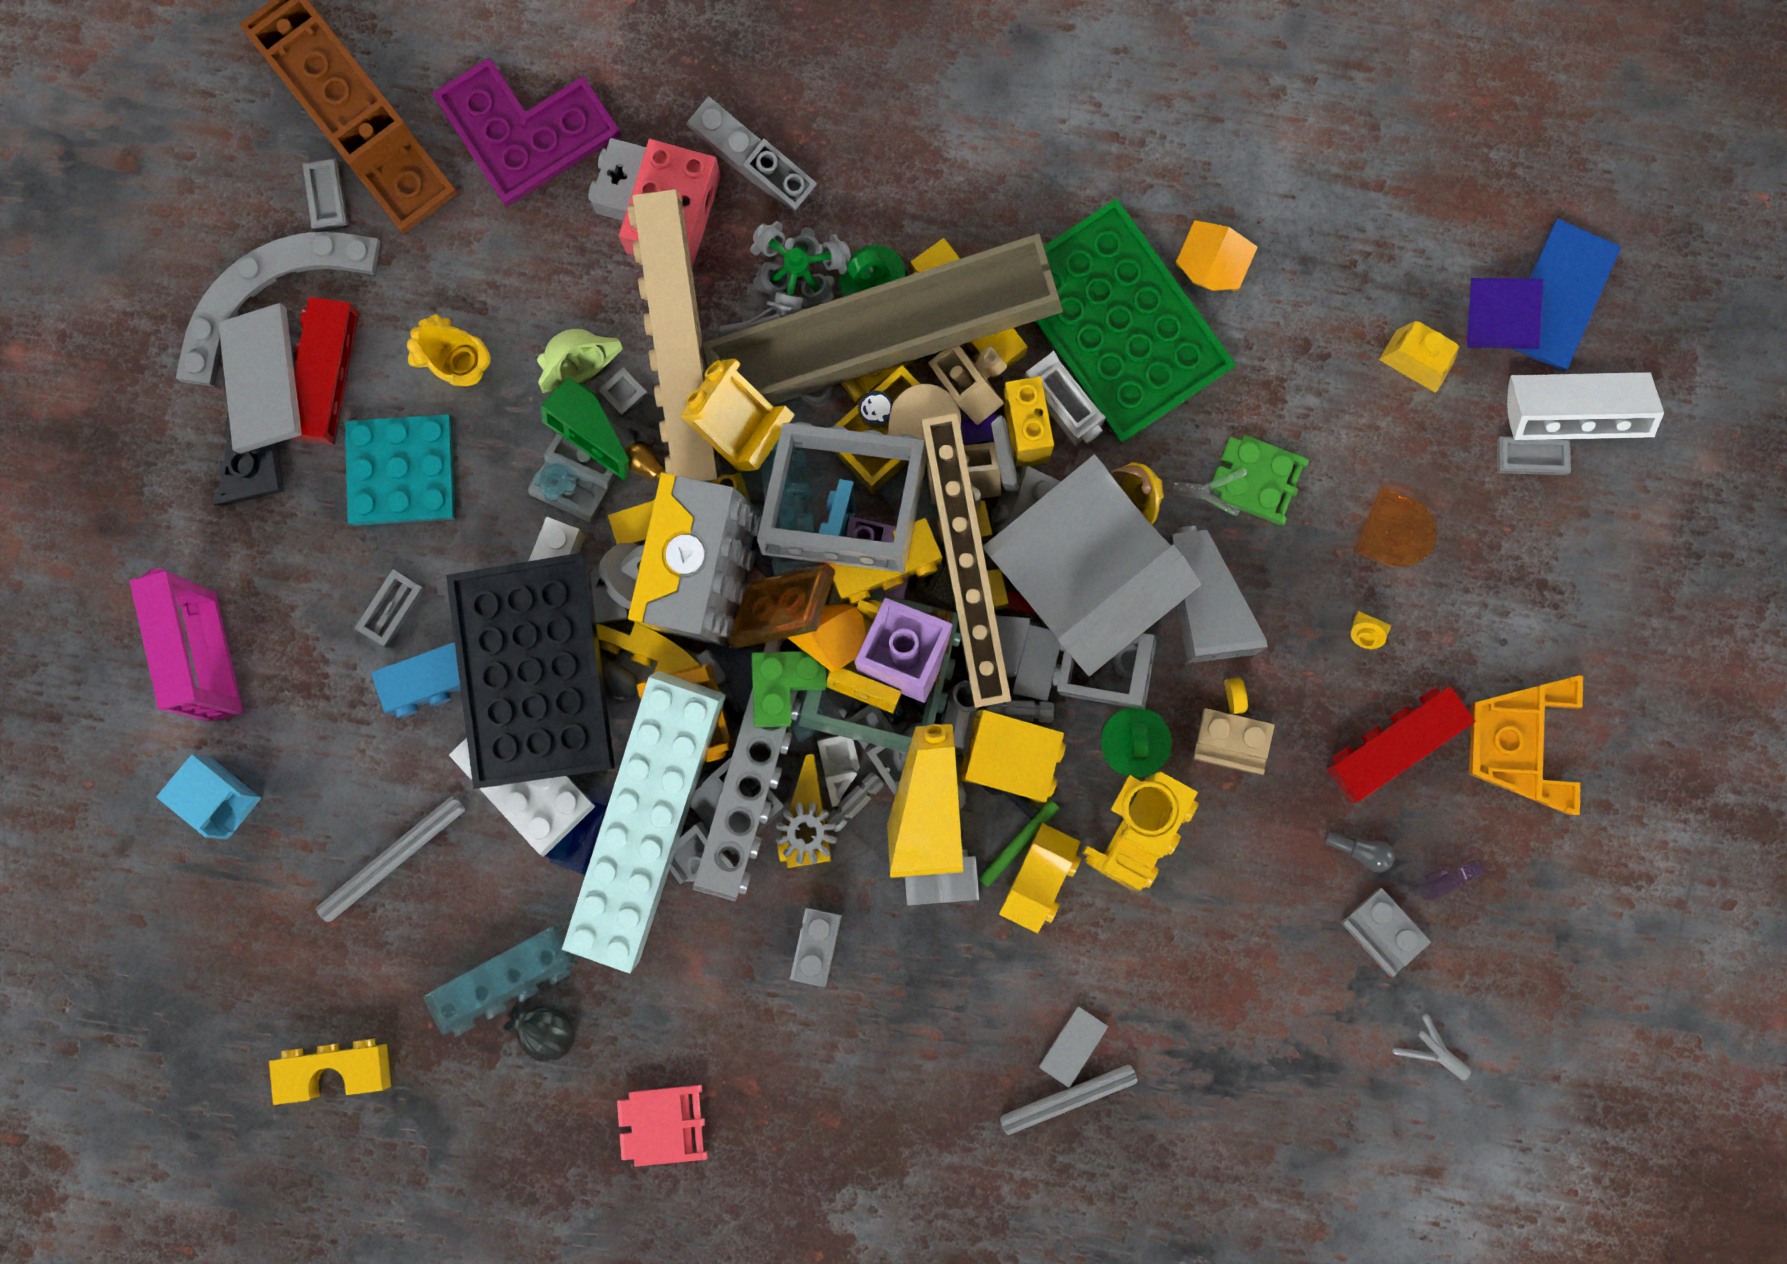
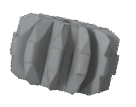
[776,803,837,864]

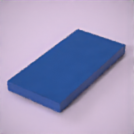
[1511,218,1621,372]

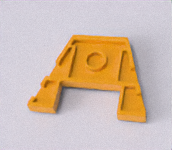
[1469,675,1583,815]

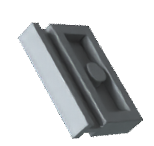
[1341,888,1431,977]

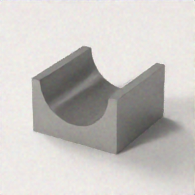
[983,454,1202,676]

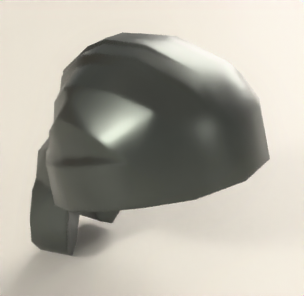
[504,1005,575,1062]

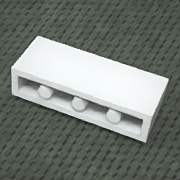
[1507,372,1664,440]

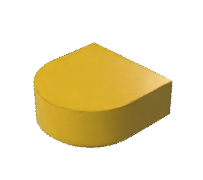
[1224,677,1248,715]

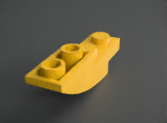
[596,622,722,693]

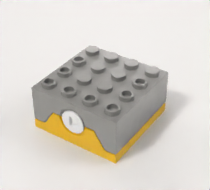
[628,473,762,647]

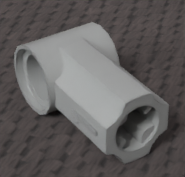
[940,680,979,756]

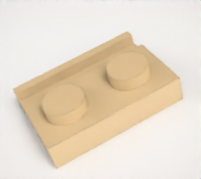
[1192,708,1275,776]

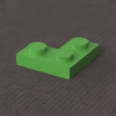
[752,652,827,727]

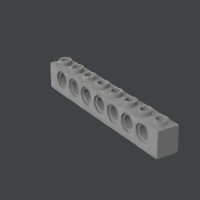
[693,608,805,902]

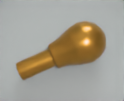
[624,442,666,482]

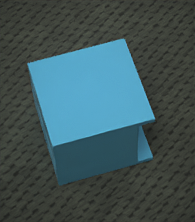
[156,754,261,839]

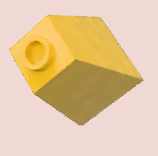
[887,724,963,878]

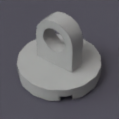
[599,543,644,609]

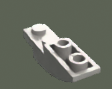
[686,96,817,211]

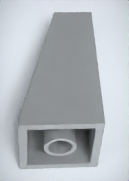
[1168,526,1268,664]

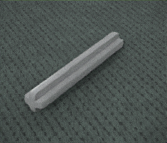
[1000,1064,1138,1135]

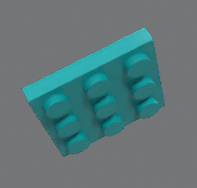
[345,414,455,526]

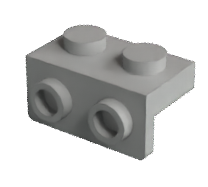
[990,466,1061,534]

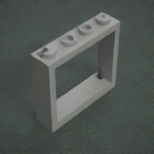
[757,422,927,573]

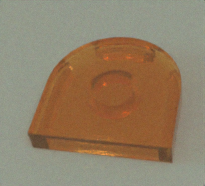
[1353,486,1437,568]

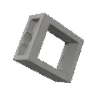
[1053,633,1157,710]

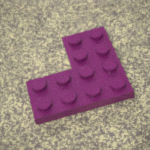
[432,57,622,208]

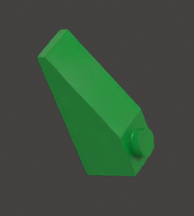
[541,377,629,481]

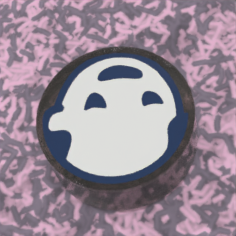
[858,391,893,428]

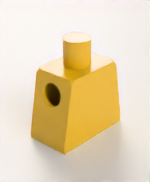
[1379,321,1460,393]

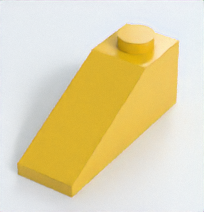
[777,754,832,868]

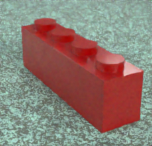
[292,297,359,445]
[1326,686,1476,804]

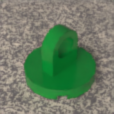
[839,245,908,297]
[1100,708,1172,778]

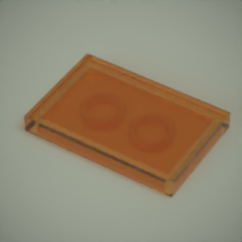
[728,564,835,648]

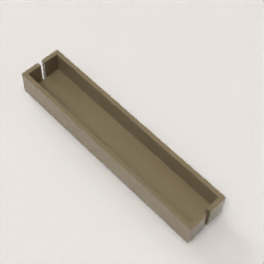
[702,233,1063,405]

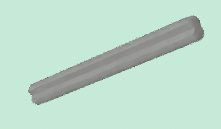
[316,796,465,922]

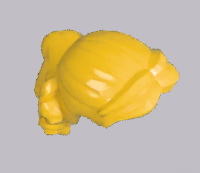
[407,314,491,386]

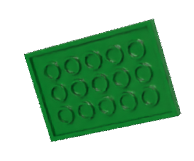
[1033,198,1236,445]

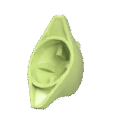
[537,329,623,393]

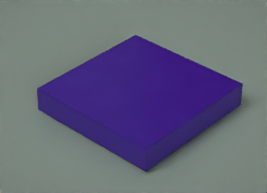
[1467,278,1544,349]

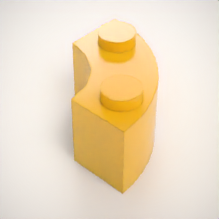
[999,823,1081,933]

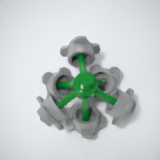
[750,221,851,317]

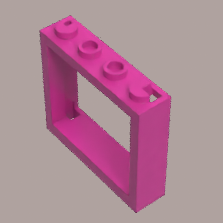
[129,568,243,722]

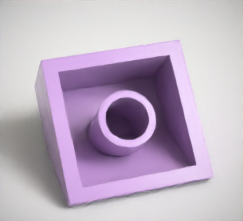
[855,598,953,703]

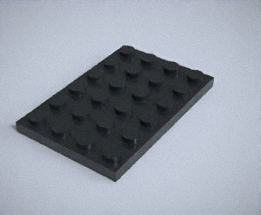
[446,553,615,789]

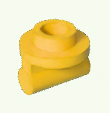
[1351,611,1391,649]

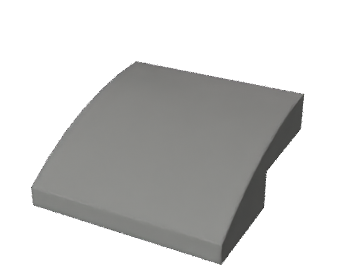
[528,433,616,523]

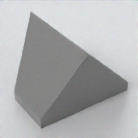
[670,821,735,884]

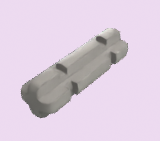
[985,699,1054,723]
[825,772,884,832]

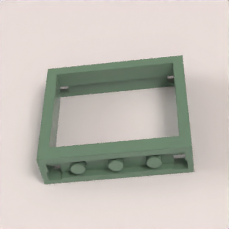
[799,587,961,753]

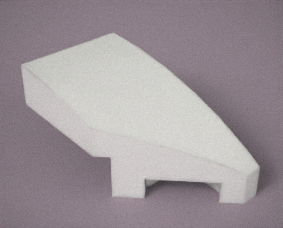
[817,735,860,807]

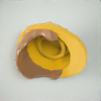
[1110,462,1164,525]

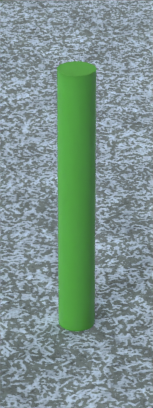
[978,799,1060,888]

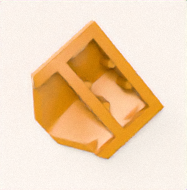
[1175,220,1258,291]
[781,604,867,673]

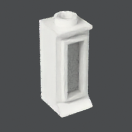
[1025,351,1106,446]

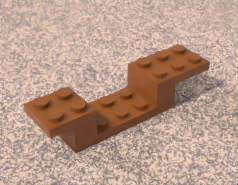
[239,0,458,235]

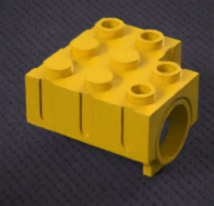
[1081,771,1199,891]

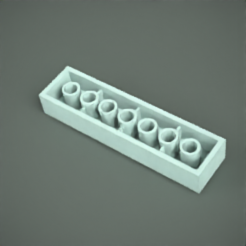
[562,671,726,974]

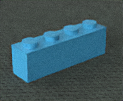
[371,642,461,718]

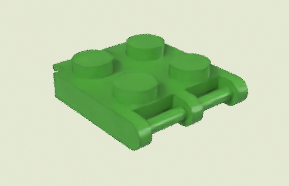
[1209,435,1309,525]

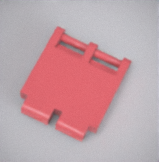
[617,1084,708,1167]

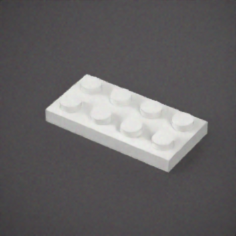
[449,738,596,857]

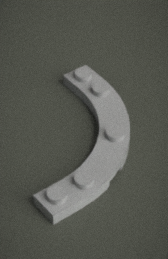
[176,232,381,387]

